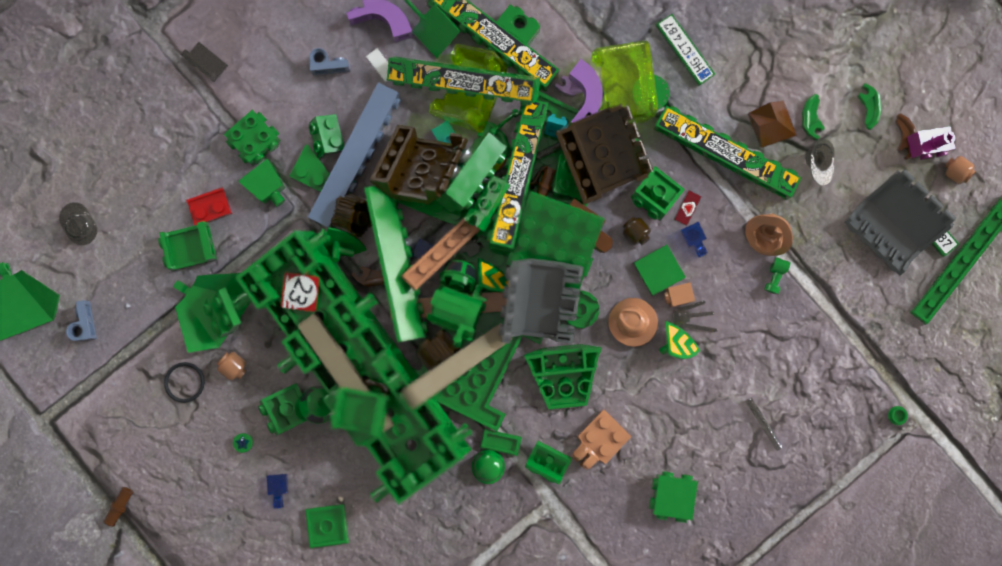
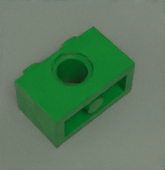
[496,4,540,46]

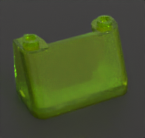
[591,41,658,123]
[428,43,507,133]

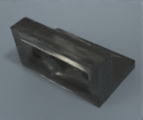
[180,42,228,83]

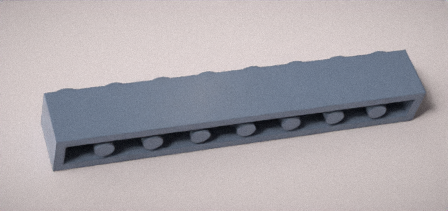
[308,82,401,228]

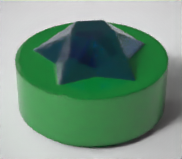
[233,433,254,453]

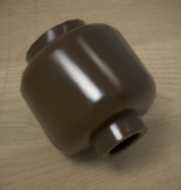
[623,217,651,246]

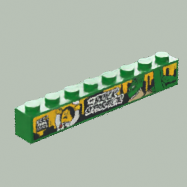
[426,0,560,92]
[387,56,540,105]
[487,101,549,253]
[654,105,802,200]

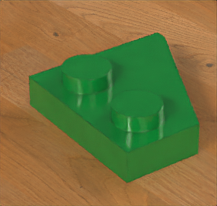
[289,144,330,192]

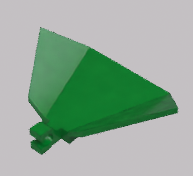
[0,262,60,341]
[173,273,252,353]

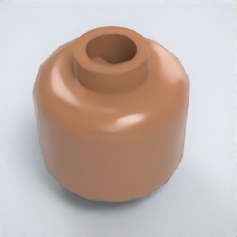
[945,156,976,184]
[217,352,247,380]

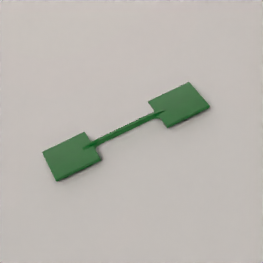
[404,0,460,58]

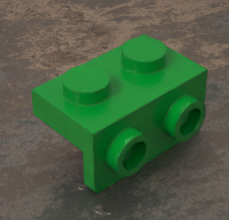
[308,114,345,158]
[525,441,572,485]

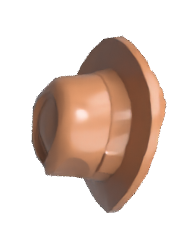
[745,213,793,256]
[609,298,658,347]

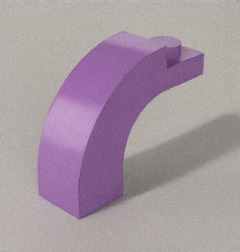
[347,0,413,42]
[568,59,602,123]

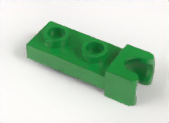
[464,175,510,232]

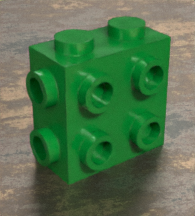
[224,109,281,166]
[649,471,698,523]

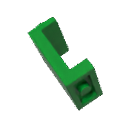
[158,221,217,271]
[329,387,390,438]

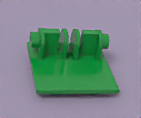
[552,154,582,200]

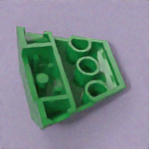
[524,344,602,409]

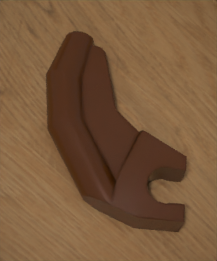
[896,113,917,160]
[351,266,385,287]

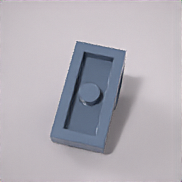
[309,48,350,75]
[66,300,97,341]

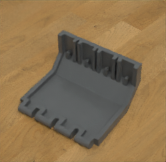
[844,169,956,276]

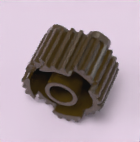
[331,194,372,237]
[415,329,461,372]

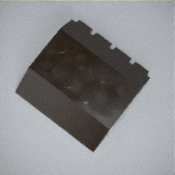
[555,103,653,205]
[369,124,468,205]

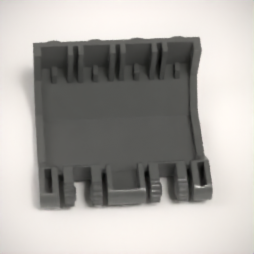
[499,259,583,344]

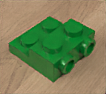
[630,166,685,221]
[203,288,241,338]
[258,383,308,436]

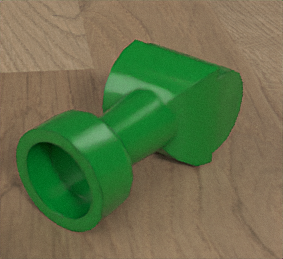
[764,257,791,295]

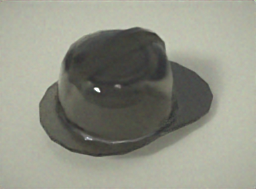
[805,139,835,185]
[59,202,97,245]

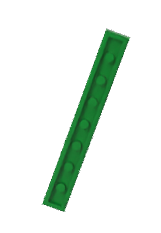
[910,196,1002,325]

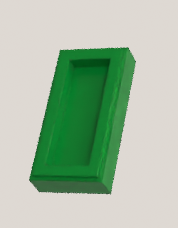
[480,428,522,456]

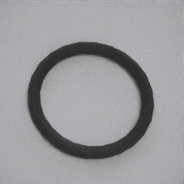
[164,362,205,403]

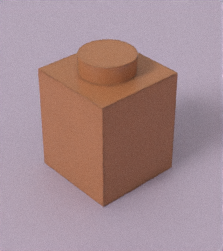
[664,282,695,308]

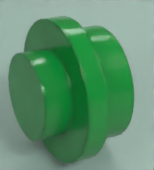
[888,406,908,425]

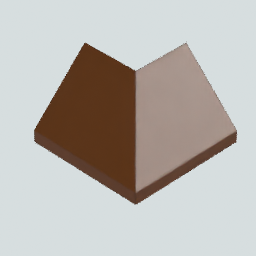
[748,100,797,148]

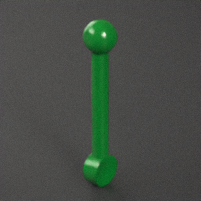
[489,109,519,136]

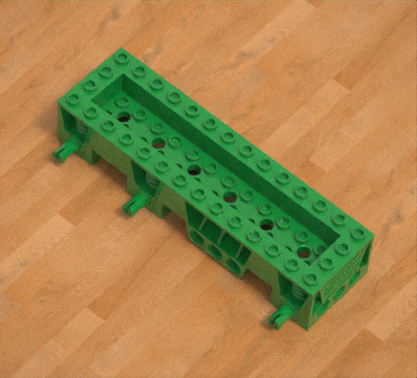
[232,229,472,505]

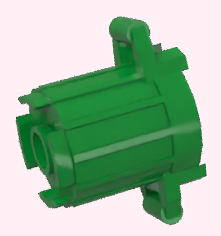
[426,284,487,348]

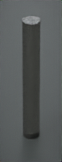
[745,397,783,451]

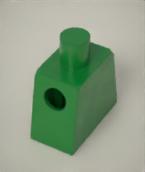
[239,159,285,207]

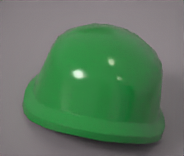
[471,450,505,484]

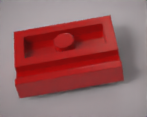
[186,187,232,226]

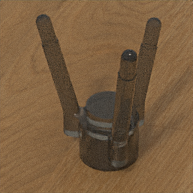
[673,301,717,332]

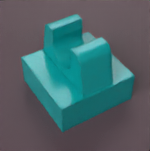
[544,114,567,137]

